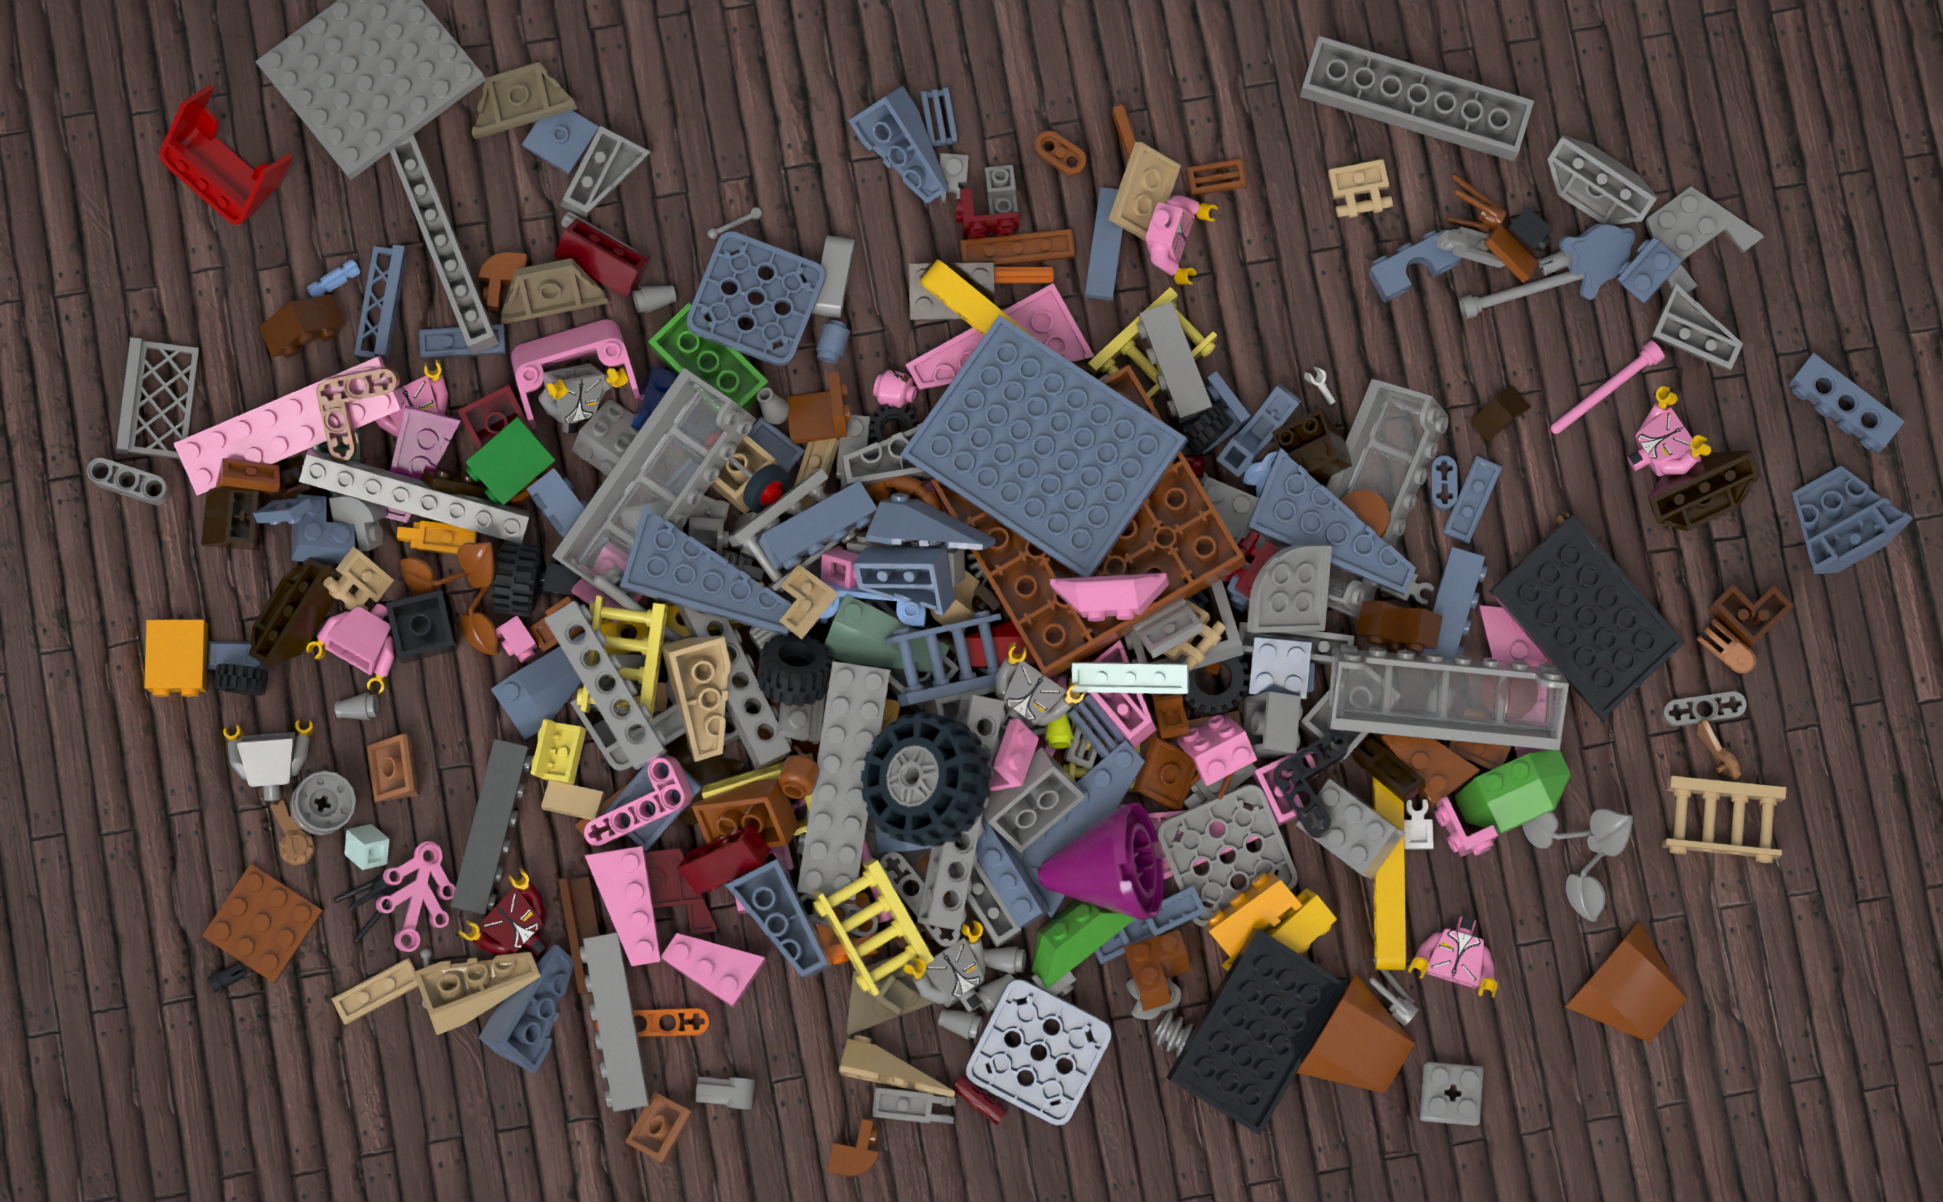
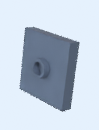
[522,110,599,175]

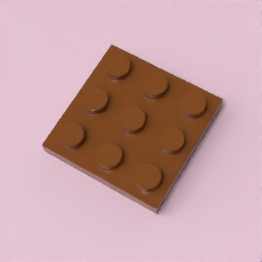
[202,863,324,984]

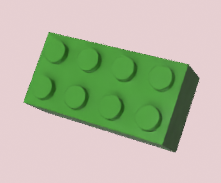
[648,303,769,415]

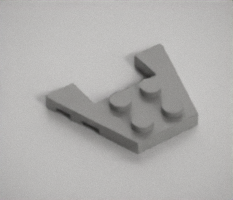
[1645,186,1764,294]

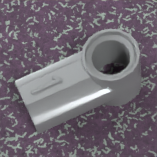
[696,1077,755,1110]

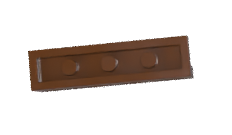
[558,876,600,996]

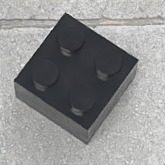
[385,590,458,664]

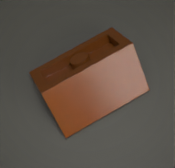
[216,458,280,495]

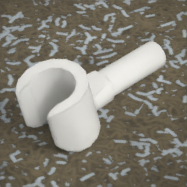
[1304,367,1336,405]

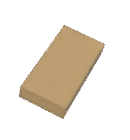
[541,780,605,820]

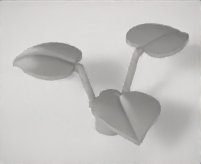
[1522,809,1633,921]

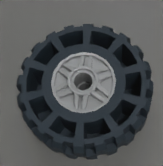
[861,712,991,847]

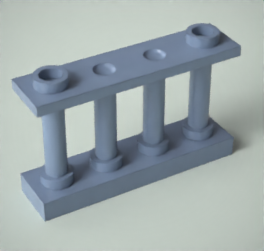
[885,610,1001,707]

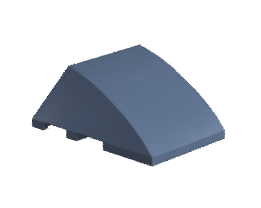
[1792,466,1912,574]

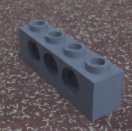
[1788,353,1905,453]

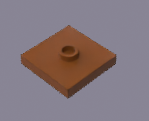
[1132,737,1197,811]

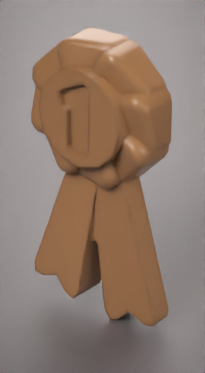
[1696,719,1742,782]
[270,800,315,866]

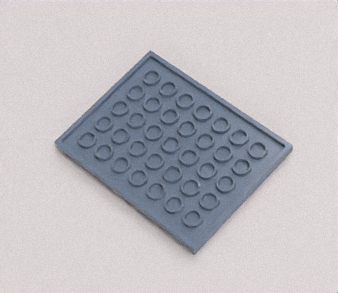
[900,315,1188,577]

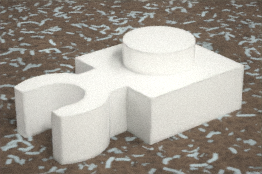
[1404,799,1433,850]

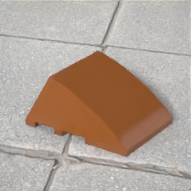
[1564,921,1687,1043]
[1297,973,1415,1093]

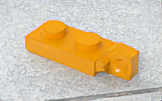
[397,521,477,555]

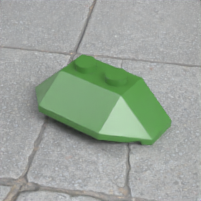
[1454,750,1571,834]
[1032,899,1136,988]

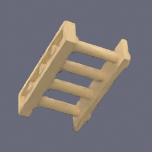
[1662,776,1786,863]

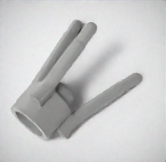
[1370,957,1419,1026]

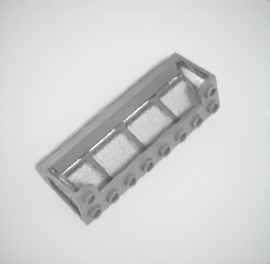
[552,368,756,599]
[1326,379,1449,620]
[1327,644,1569,750]

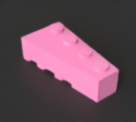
[585,845,662,966]

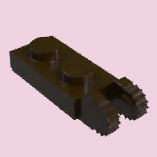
[1351,738,1426,803]

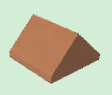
[367,734,419,802]
[625,1092,693,1164]

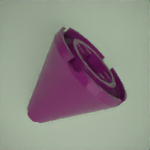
[1037,803,1164,920]

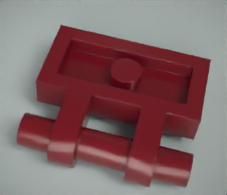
[1221,530,1281,599]

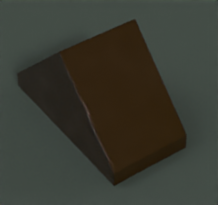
[1470,386,1531,443]
[278,456,316,500]

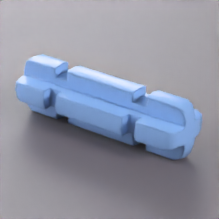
[307,260,360,298]

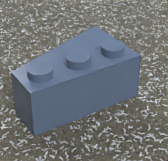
[527,468,611,565]
[853,548,955,616]

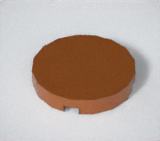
[1340,489,1391,539]

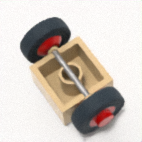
[685,416,790,515]

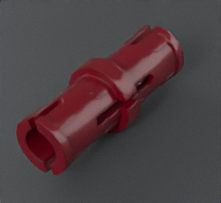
[951,1075,1008,1126]

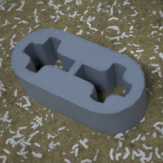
[1430,456,1458,511]

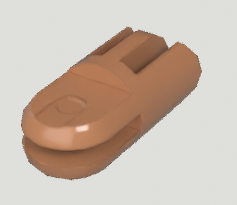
[1696,618,1756,673]

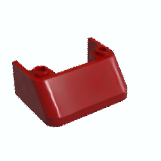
[160,84,293,225]

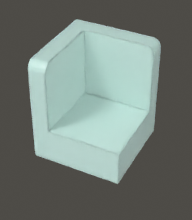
[345,824,389,870]

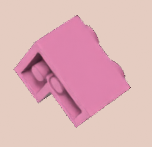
[1253,747,1318,826]

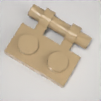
[1328,159,1393,218]
[324,547,394,611]
[1162,599,1226,672]

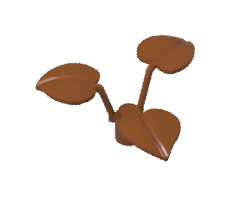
[400,542,499,655]

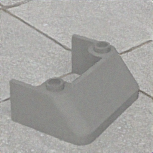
[570,641,686,771]

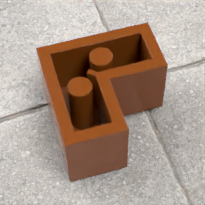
[1124,930,1190,1011]

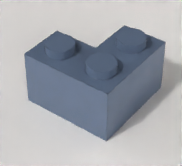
[291,494,355,565]

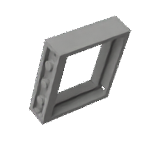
[1124,580,1244,670]

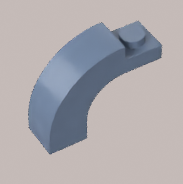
[1216,384,1302,477]

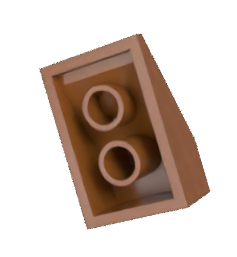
[691,778,799,847]

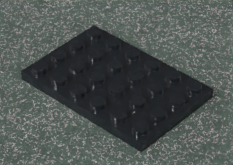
[1489,515,1685,719]
[1166,927,1347,1135]

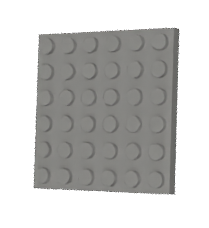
[255,0,486,181]

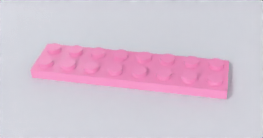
[174,356,403,495]

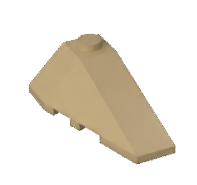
[661,636,731,762]
[413,952,540,1035]
[839,1035,955,1098]

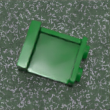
[465,416,555,505]

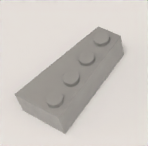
[842,423,934,488]

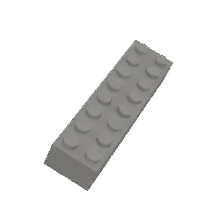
[1300,36,1534,162]
[797,661,890,900]

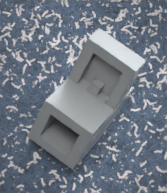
[329,493,388,552]

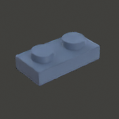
[253,498,313,525]

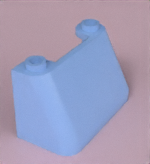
[816,571,928,631]

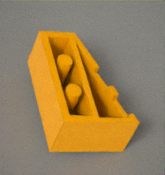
[1205,871,1302,957]

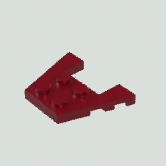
[605,848,717,935]

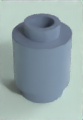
[816,320,850,364]

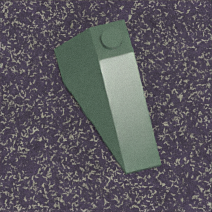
[825,595,950,673]

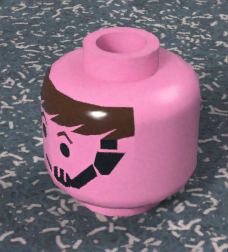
[873,370,917,409]

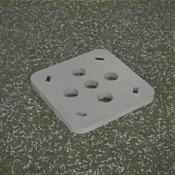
[1157,784,1298,927]

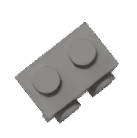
[572,400,645,476]

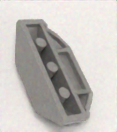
[1547,135,1658,225]

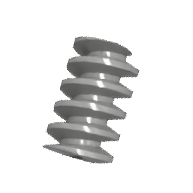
[1152,1010,1193,1058]

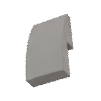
[985,165,1018,214]

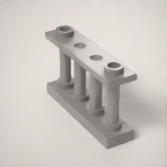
[727,469,858,594]

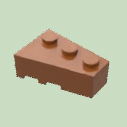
[1379,734,1480,809]

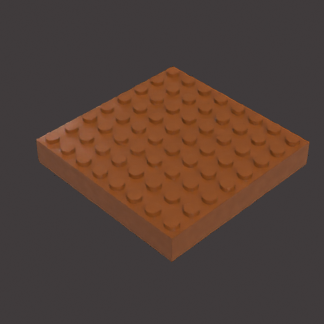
[931,365,1247,679]

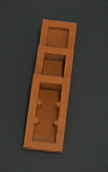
[1141,641,1190,739]

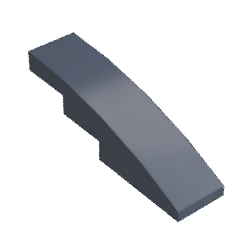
[1085,187,1123,301]
[1094,886,1206,965]

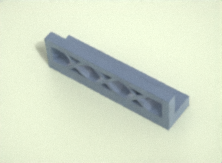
[354,245,408,361]

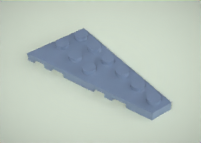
[1247,448,1416,595]
[620,505,793,636]
[1010,740,1146,918]

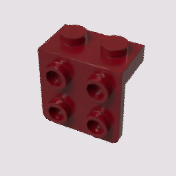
[954,189,1020,239]

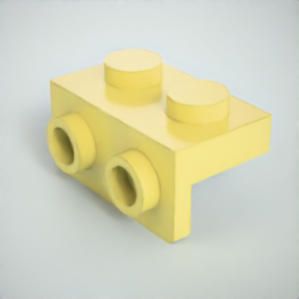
[531,719,587,785]

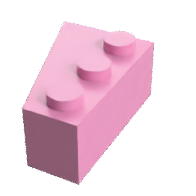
[1087,640,1156,748]
[661,933,767,1008]

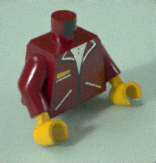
[459,868,549,957]

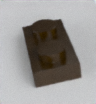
[421,467,485,498]

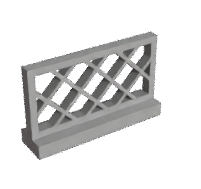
[116,337,199,459]

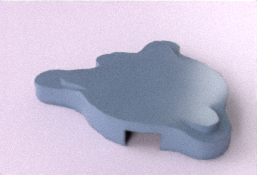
[1559,223,1635,300]

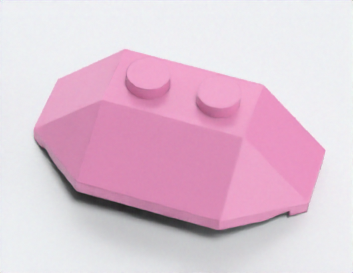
[1050,573,1169,621]

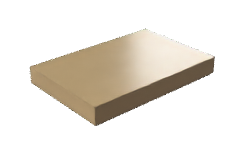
[1108,142,1181,241]

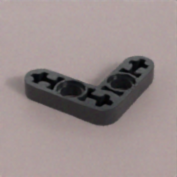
[1274,732,1348,838]

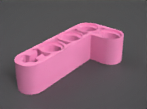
[584,756,693,846]

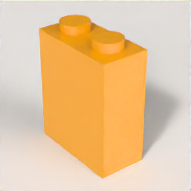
[145,620,208,697]

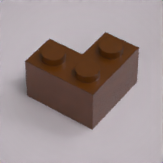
[259,295,346,358]
[1708,584,1794,648]
[1356,601,1443,653]

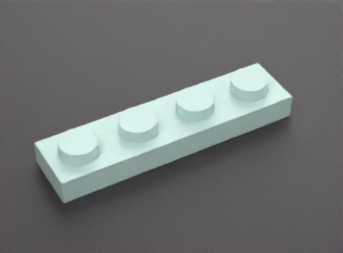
[1072,662,1189,694]

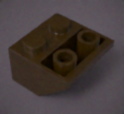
[1272,408,1353,482]
[201,486,264,550]

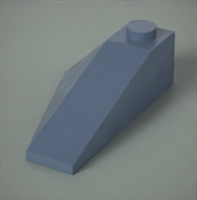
[866,493,995,550]
[491,632,601,741]

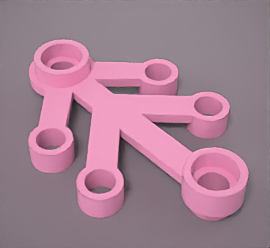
[376,841,456,952]

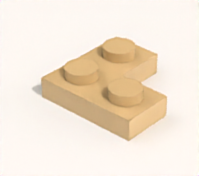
[779,564,839,639]

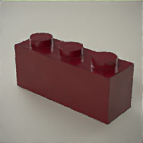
[554,218,649,297]
[677,824,772,895]

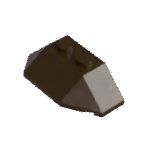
[1648,450,1760,532]
[249,558,332,667]

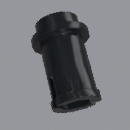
[207,962,246,993]

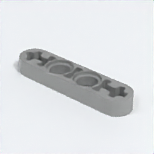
[880,852,960,947]

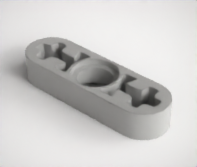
[1662,692,1746,727]

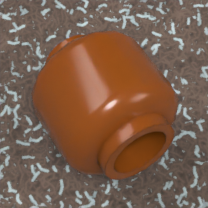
[778,754,820,799]

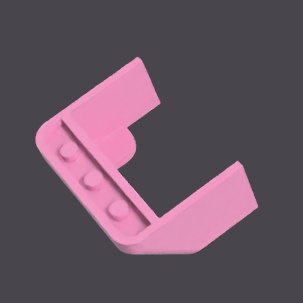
[511,319,641,430]

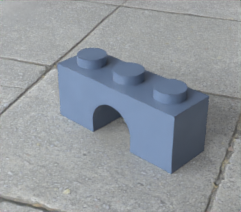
[1368,230,1461,303]

